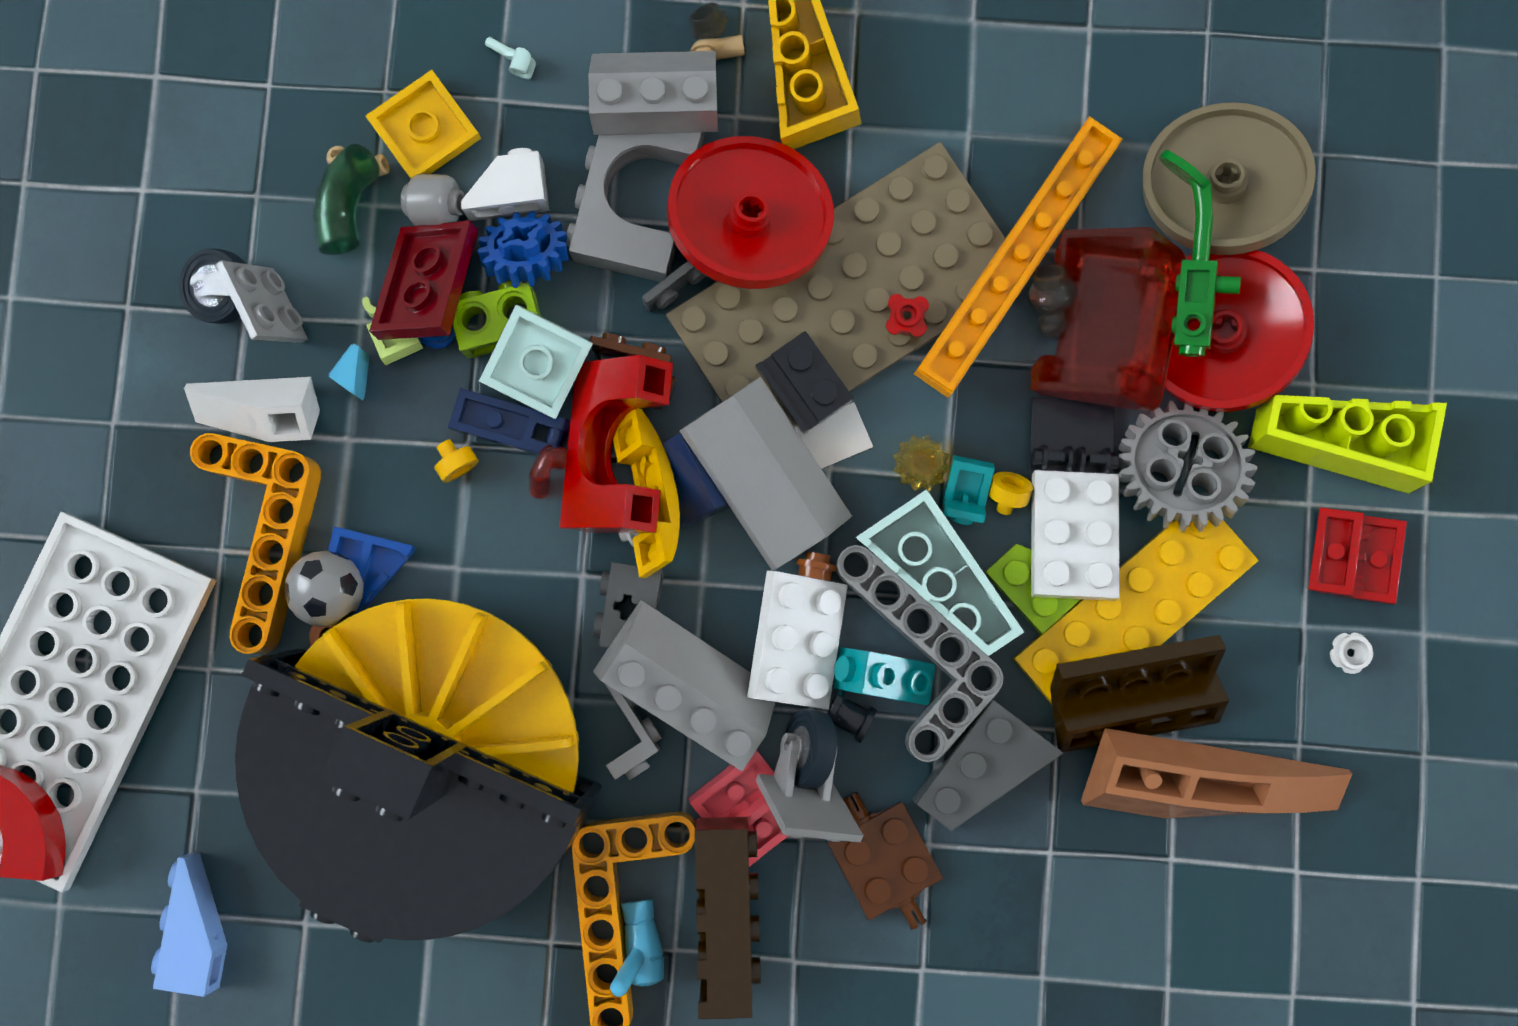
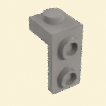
[605,684,662,780]

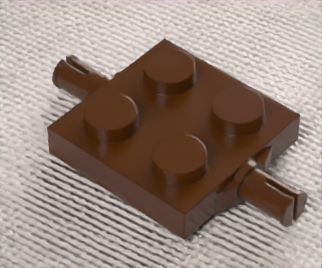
[826,791,943,930]

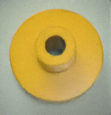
[434,439,479,483]
[989,471,1033,515]

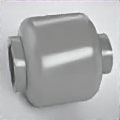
[400,174,465,226]

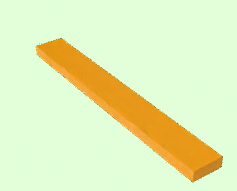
[914,116,1123,398]

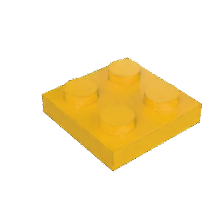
[365,70,481,178]

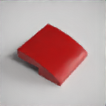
[1308,507,1407,605]

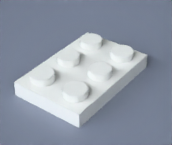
[1031,470,1120,601]
[747,571,848,710]

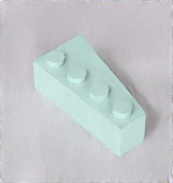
[856,489,1024,656]

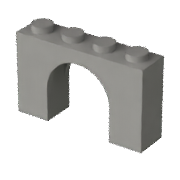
[566,132,706,282]

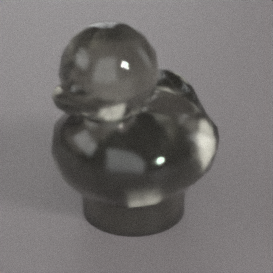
[1027,264,1079,338]

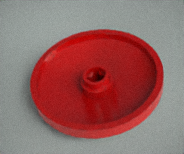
[667,136,834,289]
[1139,250,1314,412]

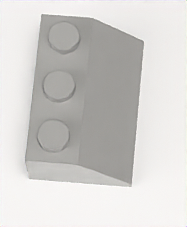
[588,51,718,135]

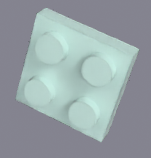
[479,305,593,419]

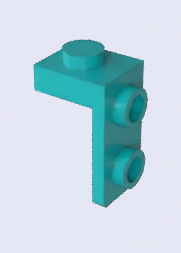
[833,647,935,705]

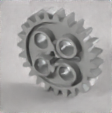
[1118,401,1257,532]

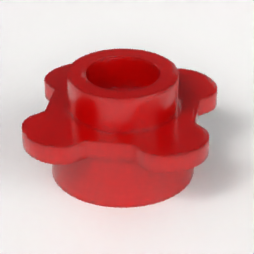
[885,294,929,337]

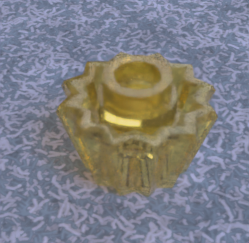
[893,434,950,491]

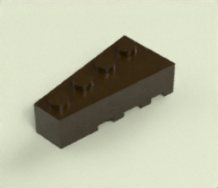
[695,817,761,1019]

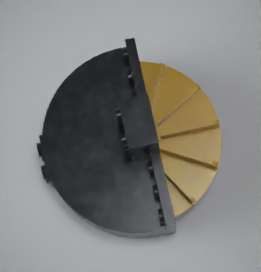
[235,598,602,943]

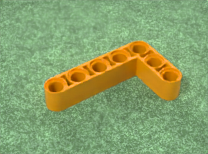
[190,433,321,654]
[572,812,696,1026]

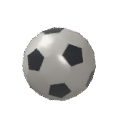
[285,551,364,627]

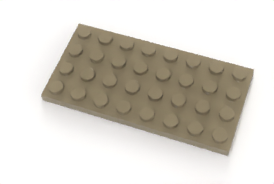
[666,142,1006,428]

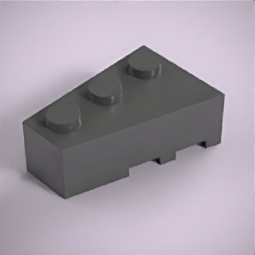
[912,700,1063,831]

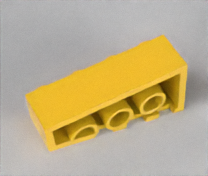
[768,0,862,149]

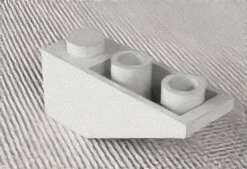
[184,377,320,442]

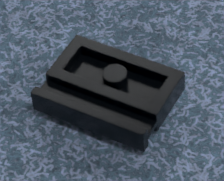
[756,331,854,435]

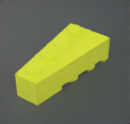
[1248,395,1447,494]

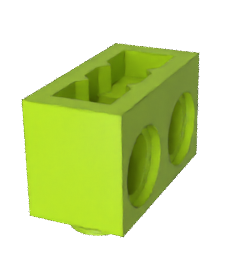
[453,281,541,359]

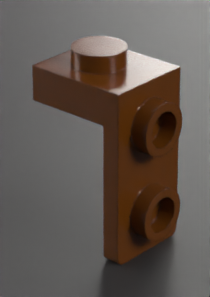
[589,333,676,410]

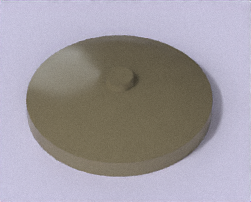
[1142,102,1316,255]

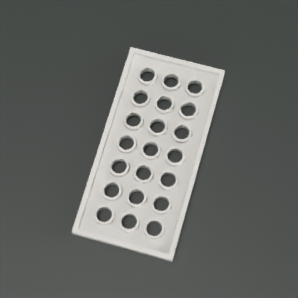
[0,512,217,892]

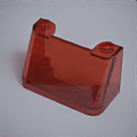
[1030,227,1186,411]

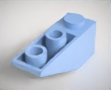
[151,852,227,997]

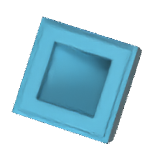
[329,343,370,400]

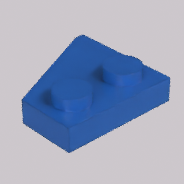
[328,526,416,616]

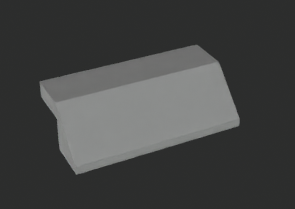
[679,377,852,571]

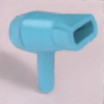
[610,899,664,997]

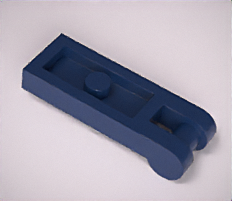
[448,388,570,461]

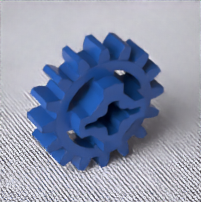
[478,211,569,288]

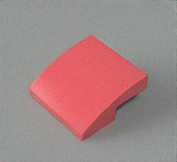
[688,750,788,867]

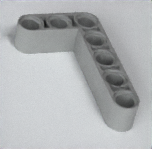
[836,545,1004,762]

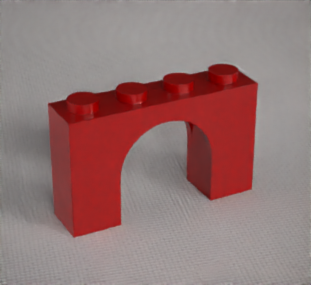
[559,355,673,533]

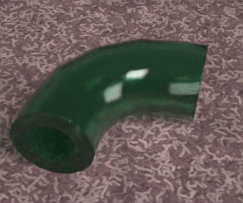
[313,144,380,255]

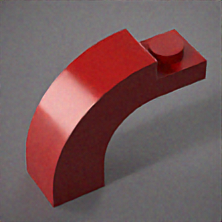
[0,765,66,881]

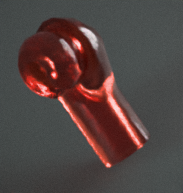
[529,445,567,499]

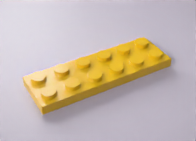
[1012,520,1259,705]

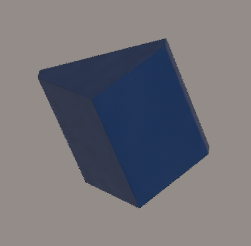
[662,432,730,530]

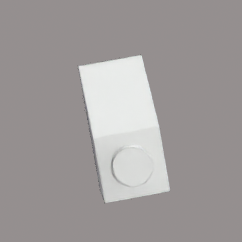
[461,148,550,221]

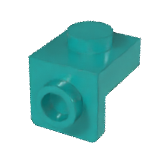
[942,455,995,525]

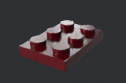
[369,220,478,340]

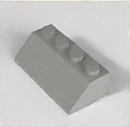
[593,600,775,771]

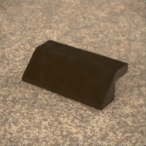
[1050,635,1230,753]

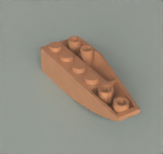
[1081,728,1352,818]

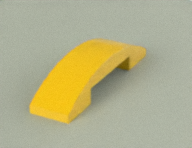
[613,408,680,578]

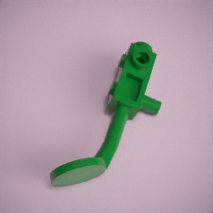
[1159,150,1241,357]

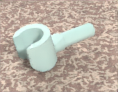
[485,37,536,80]

